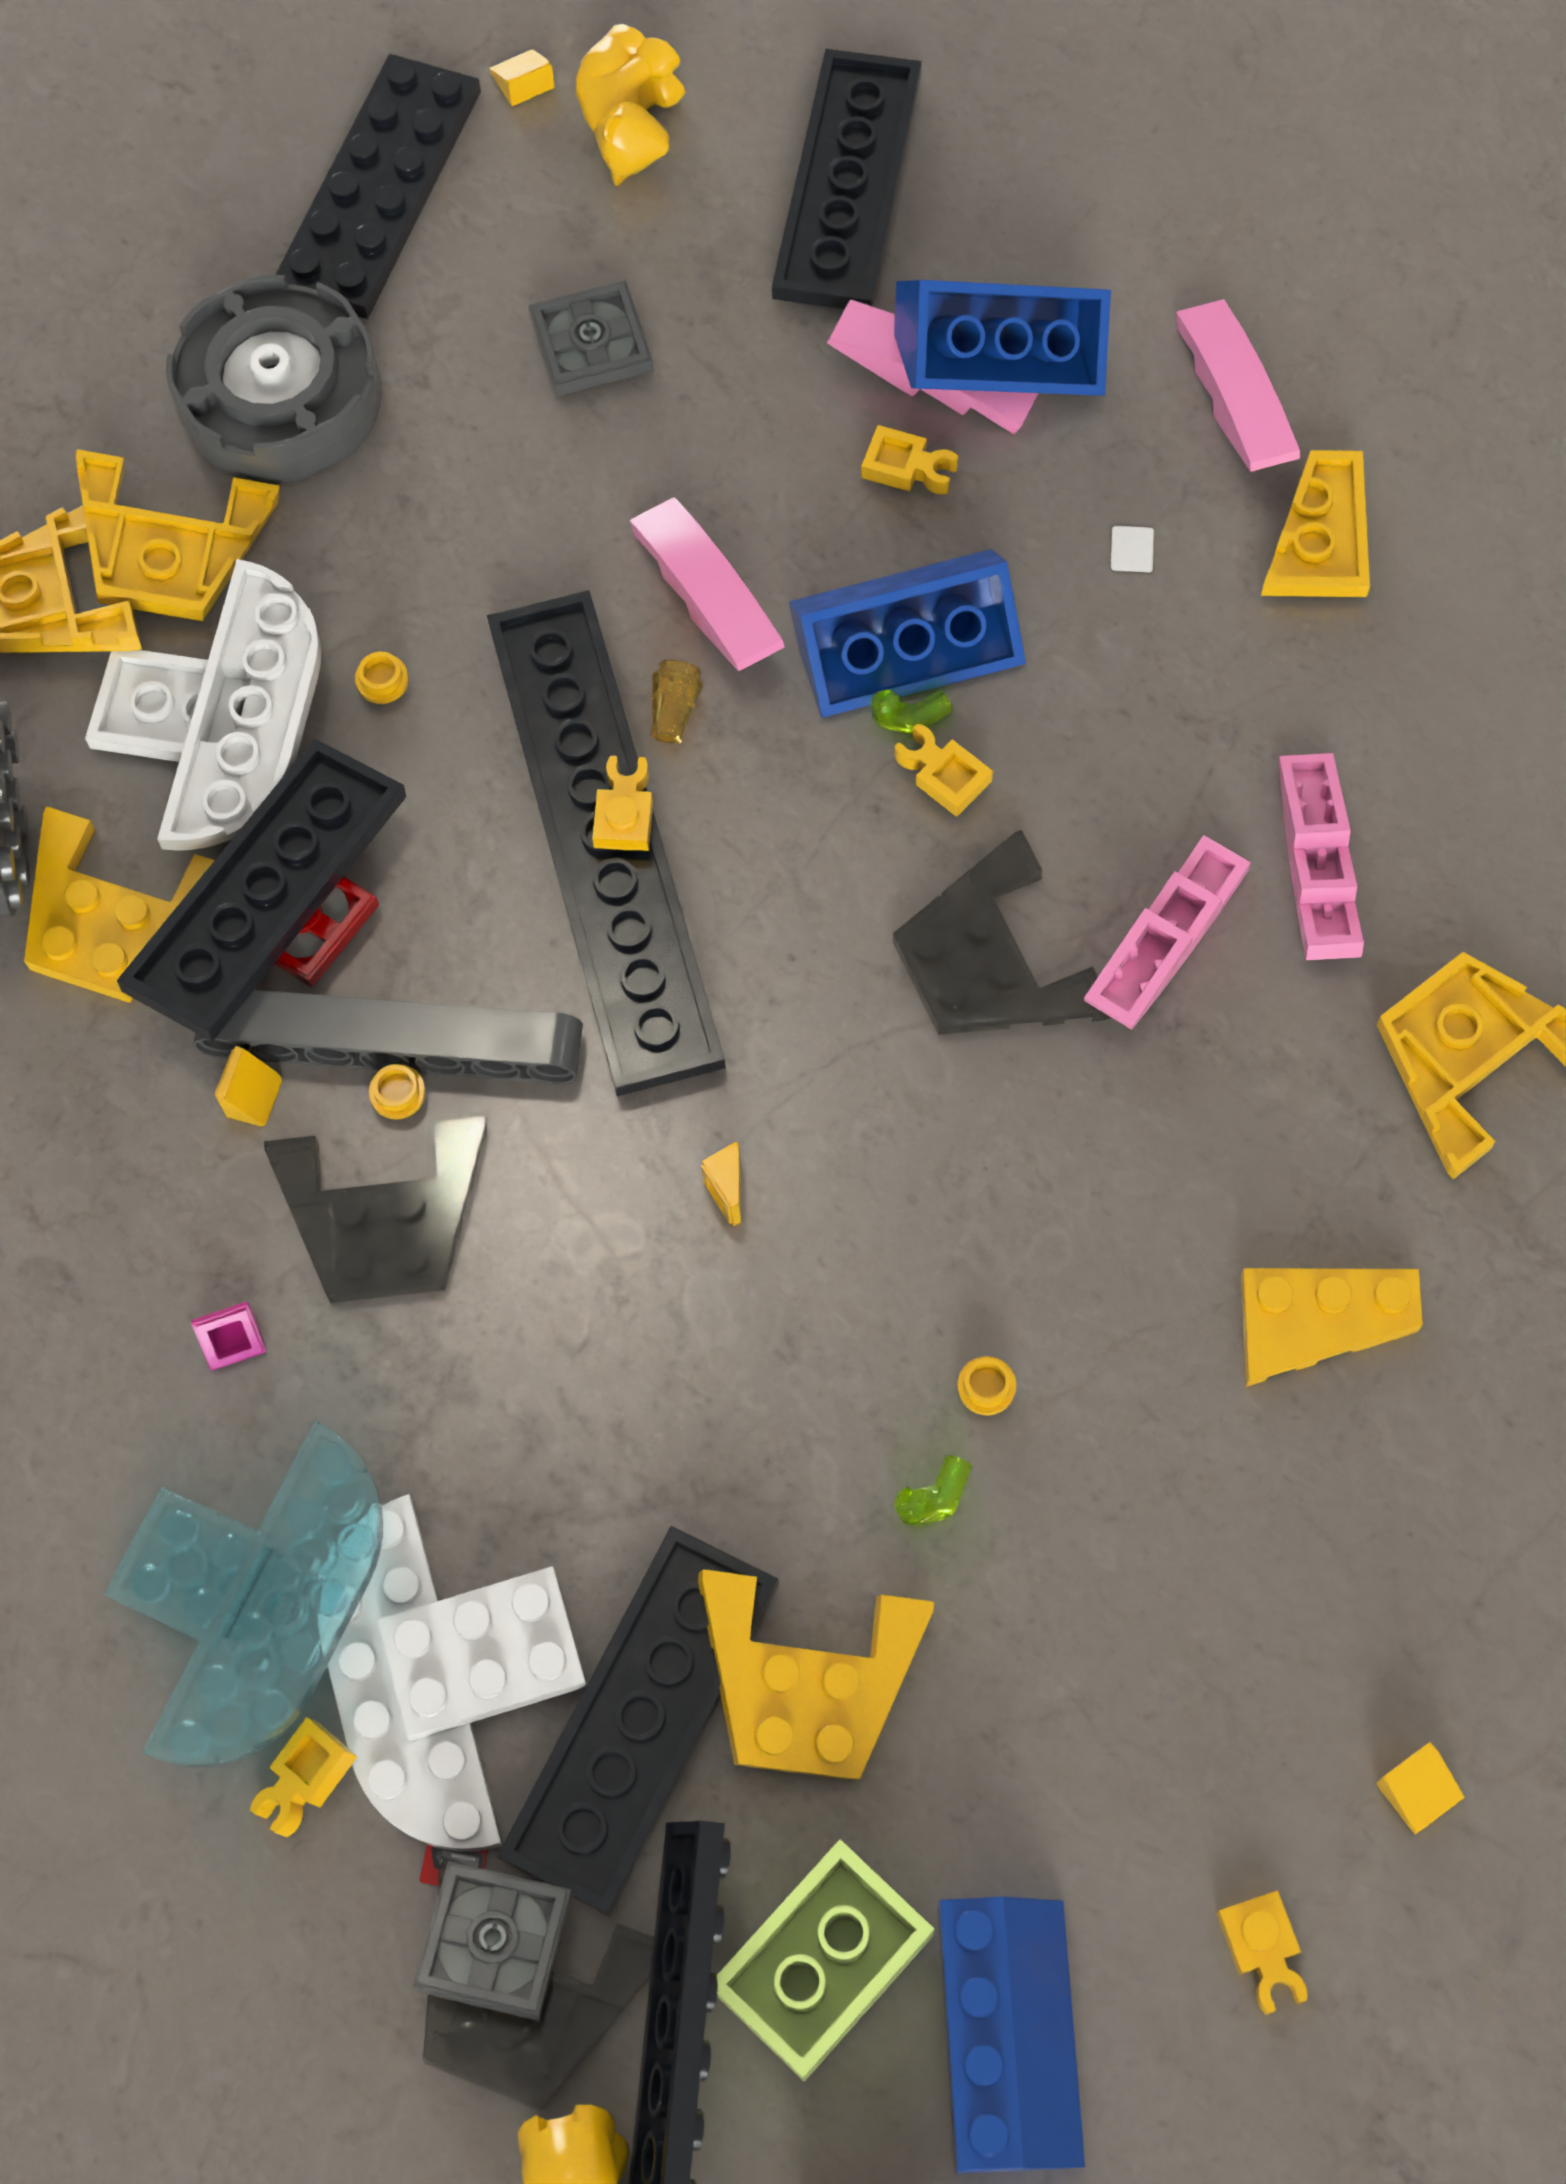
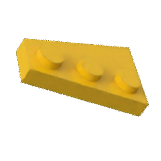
[1261,450,1370,597]
[1241,1268,1423,1387]

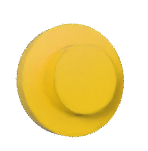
[355,651,409,704]
[368,1064,426,1120]
[957,1356,1016,1415]

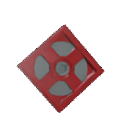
[275,877,379,988]

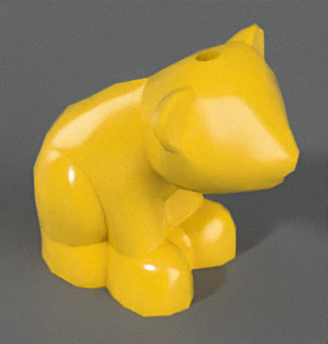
[576,24,686,186]
[518,2105,630,2184]

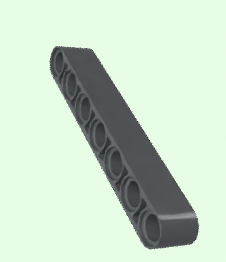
[193,990,583,1084]

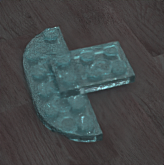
[104,1420,383,1768]

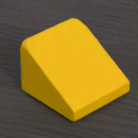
[490,49,555,107]
[214,1046,282,1126]
[701,1142,741,1226]
[1376,1741,1465,1835]

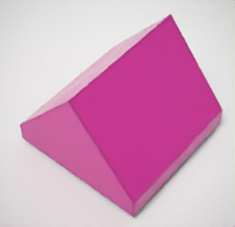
[191,1301,266,1371]

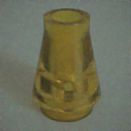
[650,659,704,744]

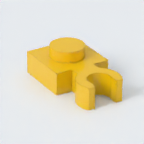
[861,425,958,495]
[894,723,993,817]
[592,756,653,851]
[250,1717,358,1837]
[1216,1890,1307,2015]

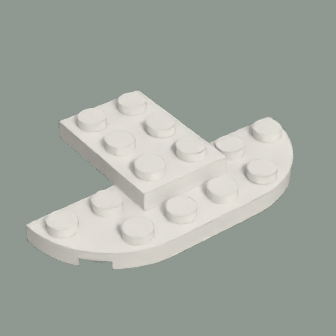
[85,559,321,851]
[318,1494,587,1852]

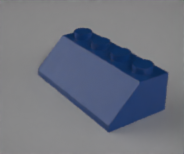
[894,280,1111,396]
[789,549,1026,718]
[938,1897,1085,2174]

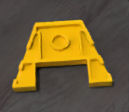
[75,449,280,621]
[0,505,142,653]
[24,806,215,1003]
[1376,952,1566,1180]
[698,1569,934,1781]

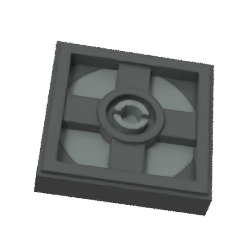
[528,280,654,397]
[413,1861,571,2021]

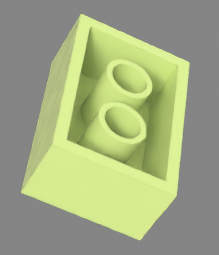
[716,1839,935,2082]

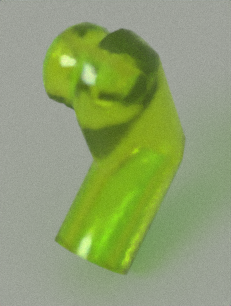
[870,690,953,735]
[894,1455,973,1527]

